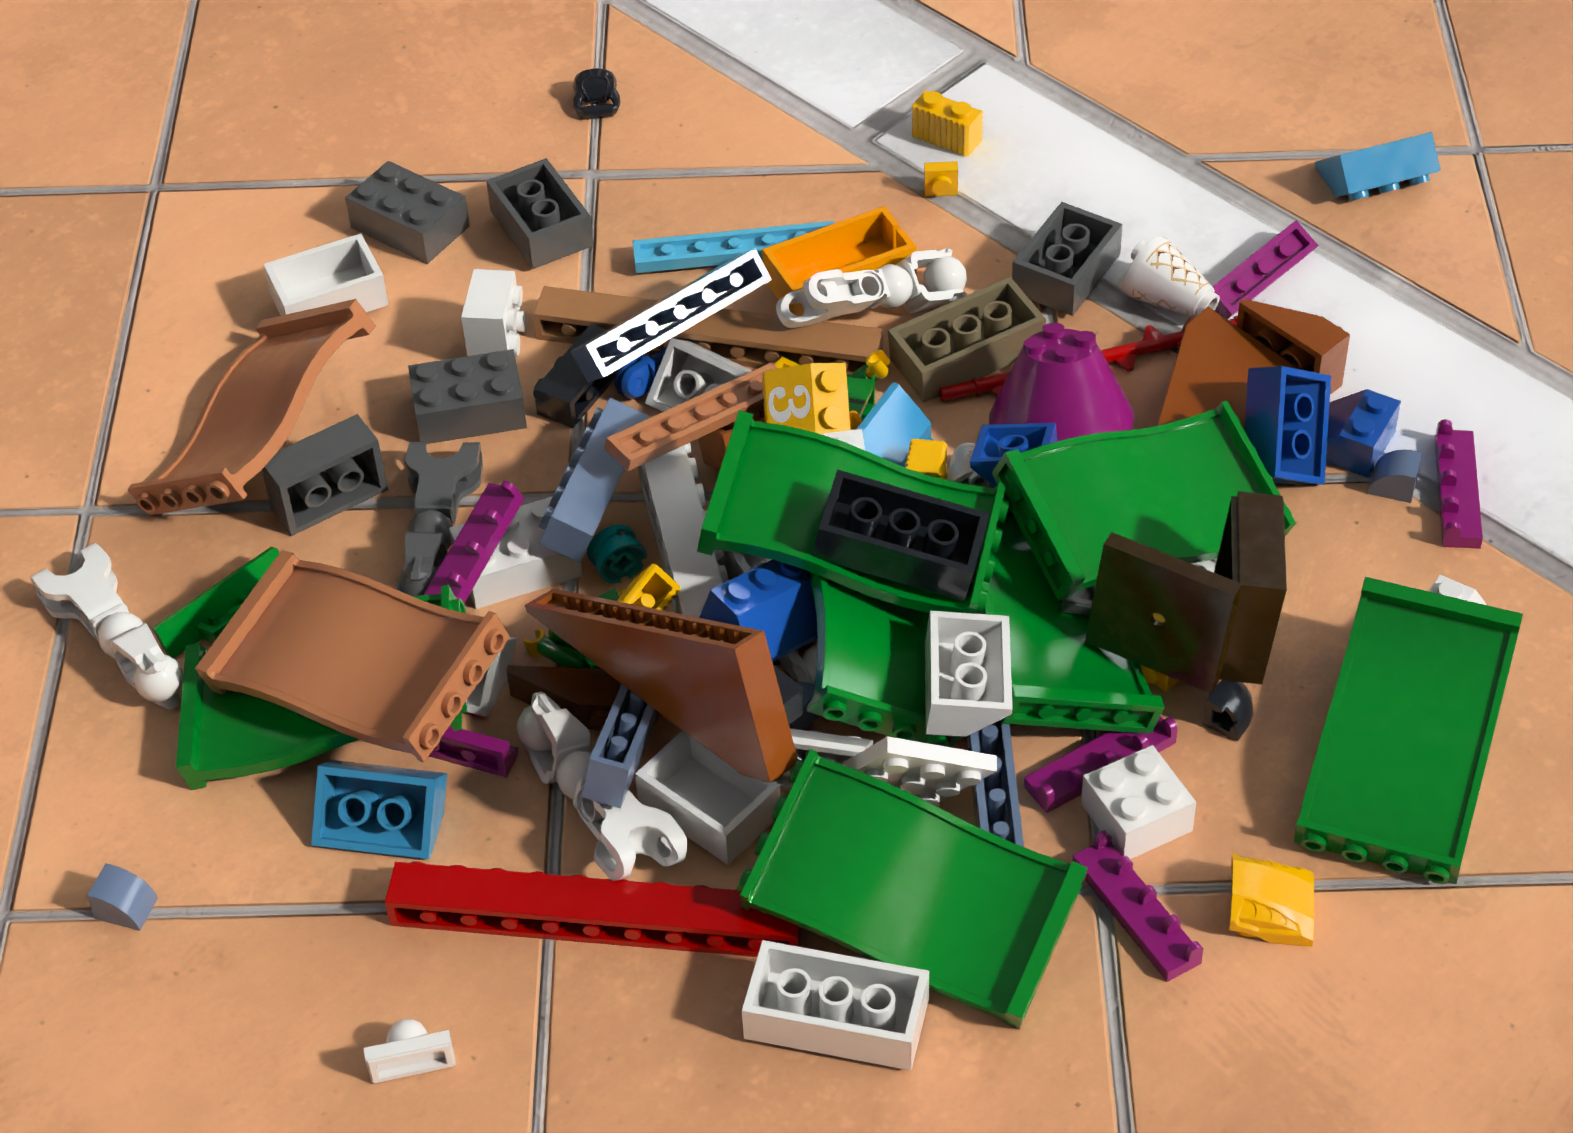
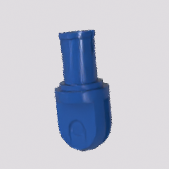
[615,345,668,399]

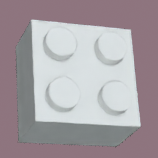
[461,269,526,356]
[1081,745,1196,859]

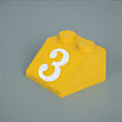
[762,363,850,434]

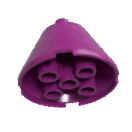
[989,323,1134,441]

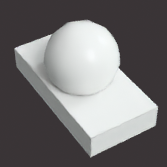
[363,1019,456,1084]

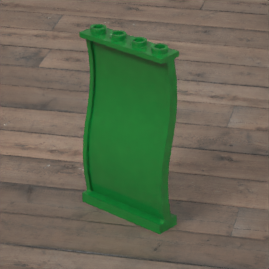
[992,401,1296,601]
[697,410,1010,614]
[979,507,1165,734]
[807,572,963,747]
[1294,577,1523,884]
[176,585,467,790]
[737,749,1088,1029]

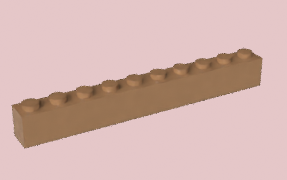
[533,286,883,382]

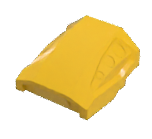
[1229,852,1314,947]

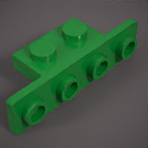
[153,547,279,658]

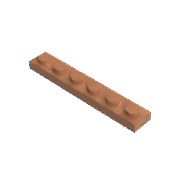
[604,363,778,471]

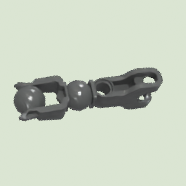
[396,442,483,596]

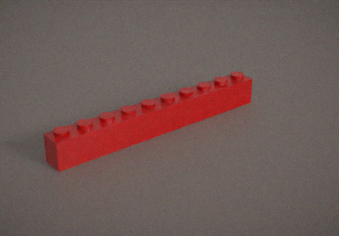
[385,861,803,957]

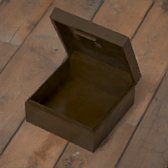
[1085,491,1287,694]

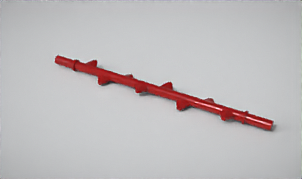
[939,316,1238,402]

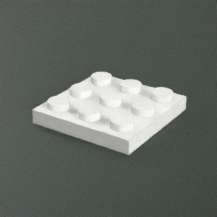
[842,736,997,806]

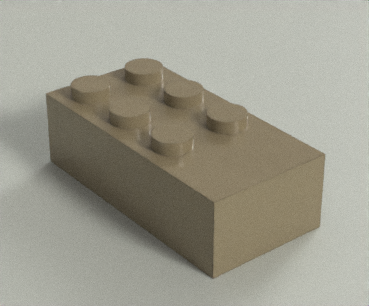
[888,277,1046,403]

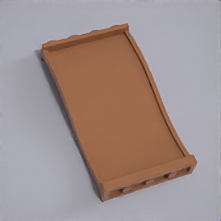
[128,299,376,516]
[195,550,510,762]

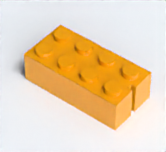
[762,206,917,316]

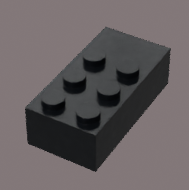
[812,469,989,601]

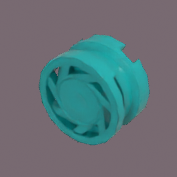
[587,525,647,584]

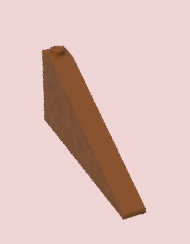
[1157,306,1298,431]
[525,588,798,783]

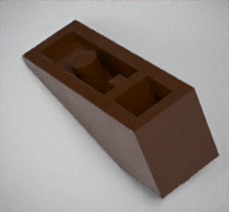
[506,665,622,731]

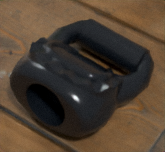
[573,68,621,119]

